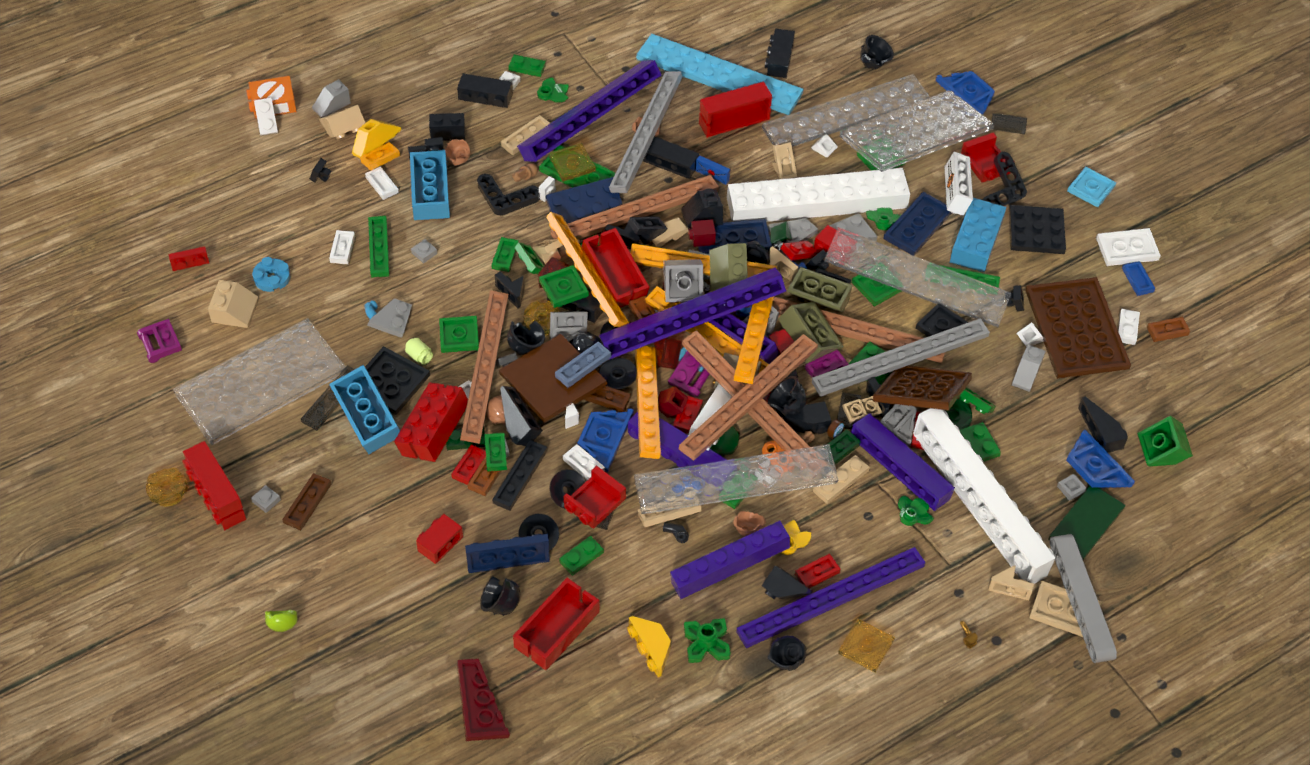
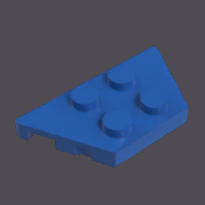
[936,71,995,119]
[577,409,634,472]
[1066,430,1135,488]

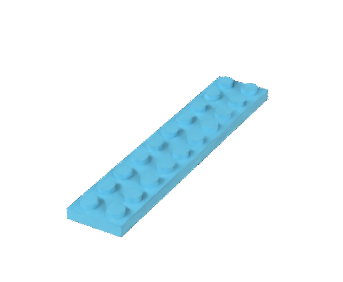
[636,34,803,115]

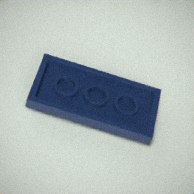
[545,177,623,224]
[883,192,952,256]
[698,219,772,254]
[465,534,550,573]

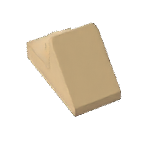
[772,142,797,179]
[532,239,563,266]
[769,246,799,282]
[988,565,1034,601]

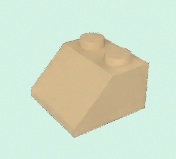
[319,105,365,139]
[208,280,259,328]

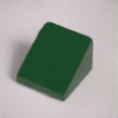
[771,222,792,244]

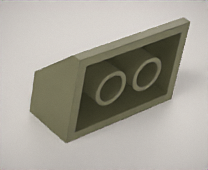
[710,243,748,292]
[787,267,853,312]
[778,302,844,363]

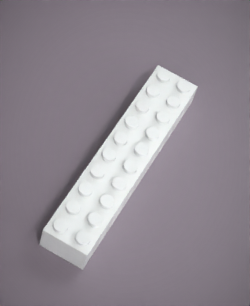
[727,168,910,222]
[913,408,1055,584]

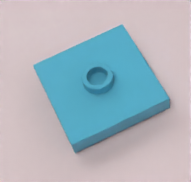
[1067,167,1116,207]

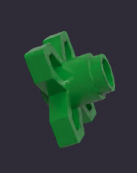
[684,618,730,663]

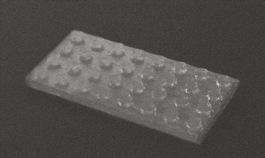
[840,90,993,172]
[173,318,347,445]

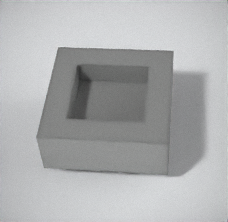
[411,239,437,263]
[1057,474,1086,501]
[251,485,281,513]

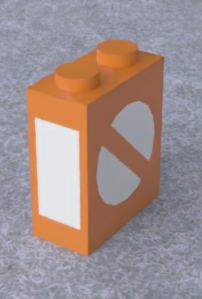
[246,76,296,119]

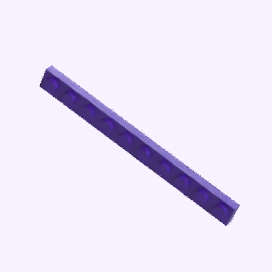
[736,547,925,648]

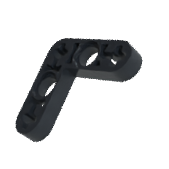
[981,152,1027,207]
[477,174,540,216]

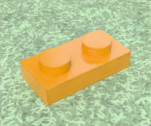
[360,142,400,171]

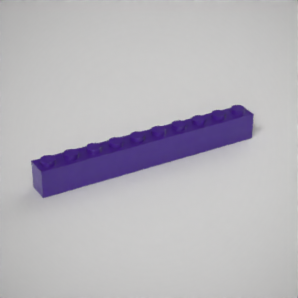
[517,60,661,162]
[599,267,786,359]

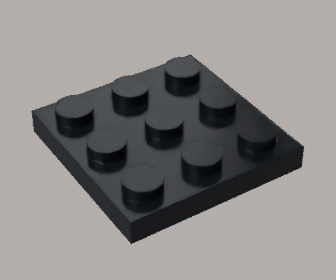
[1009,205,1066,254]
[365,346,430,415]

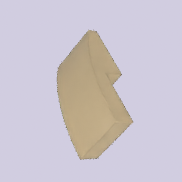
[652,218,688,248]
[842,396,882,423]

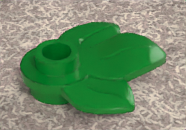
[537,77,569,103]
[866,208,901,230]
[898,495,934,526]

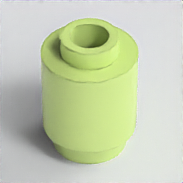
[405,338,433,365]

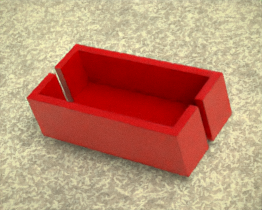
[699,82,772,137]
[582,228,649,308]
[394,382,468,462]
[182,441,246,531]
[513,578,600,671]

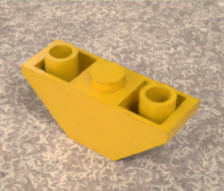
[352,119,402,158]
[627,616,671,678]

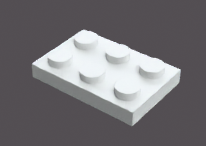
[1096,228,1160,266]

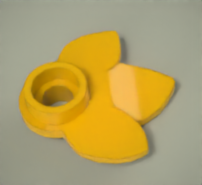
[781,520,811,555]

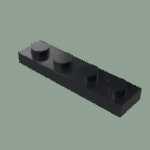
[492,440,547,511]

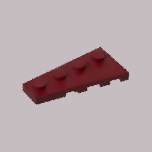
[457,659,510,741]

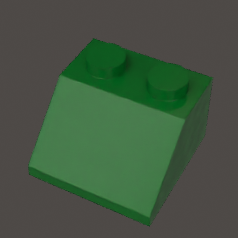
[1137,416,1193,467]

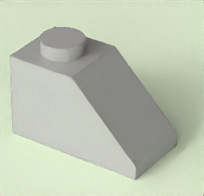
[312,79,351,118]
[1012,345,1046,392]

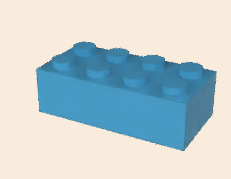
[410,150,450,220]
[950,198,1007,273]
[329,365,400,454]

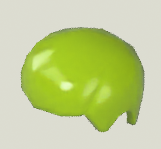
[265,610,297,632]

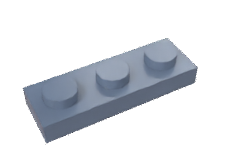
[555,342,611,388]

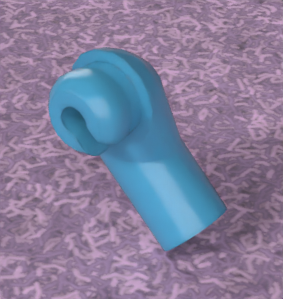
[364,300,378,319]

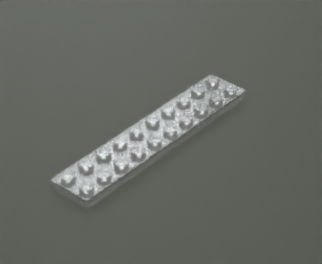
[762,74,930,147]
[825,227,1011,327]
[634,444,838,514]

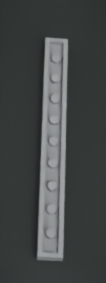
[609,71,683,193]
[812,318,990,397]

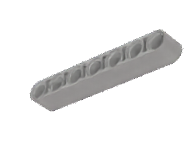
[1050,534,1117,663]

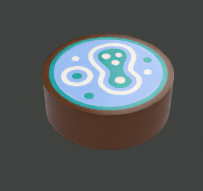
[827,419,844,439]

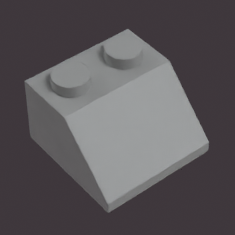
[663,259,703,302]

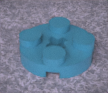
[252,257,290,292]

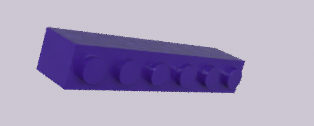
[628,412,737,492]
[851,413,955,511]
[670,521,790,599]

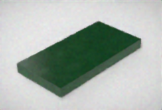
[1048,486,1126,560]

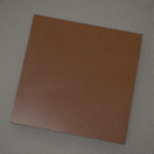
[499,334,607,423]
[873,366,972,410]

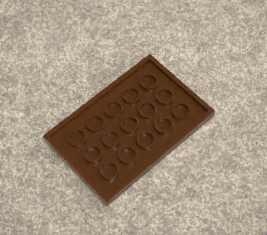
[1025,277,1131,379]

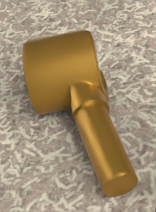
[960,621,978,649]

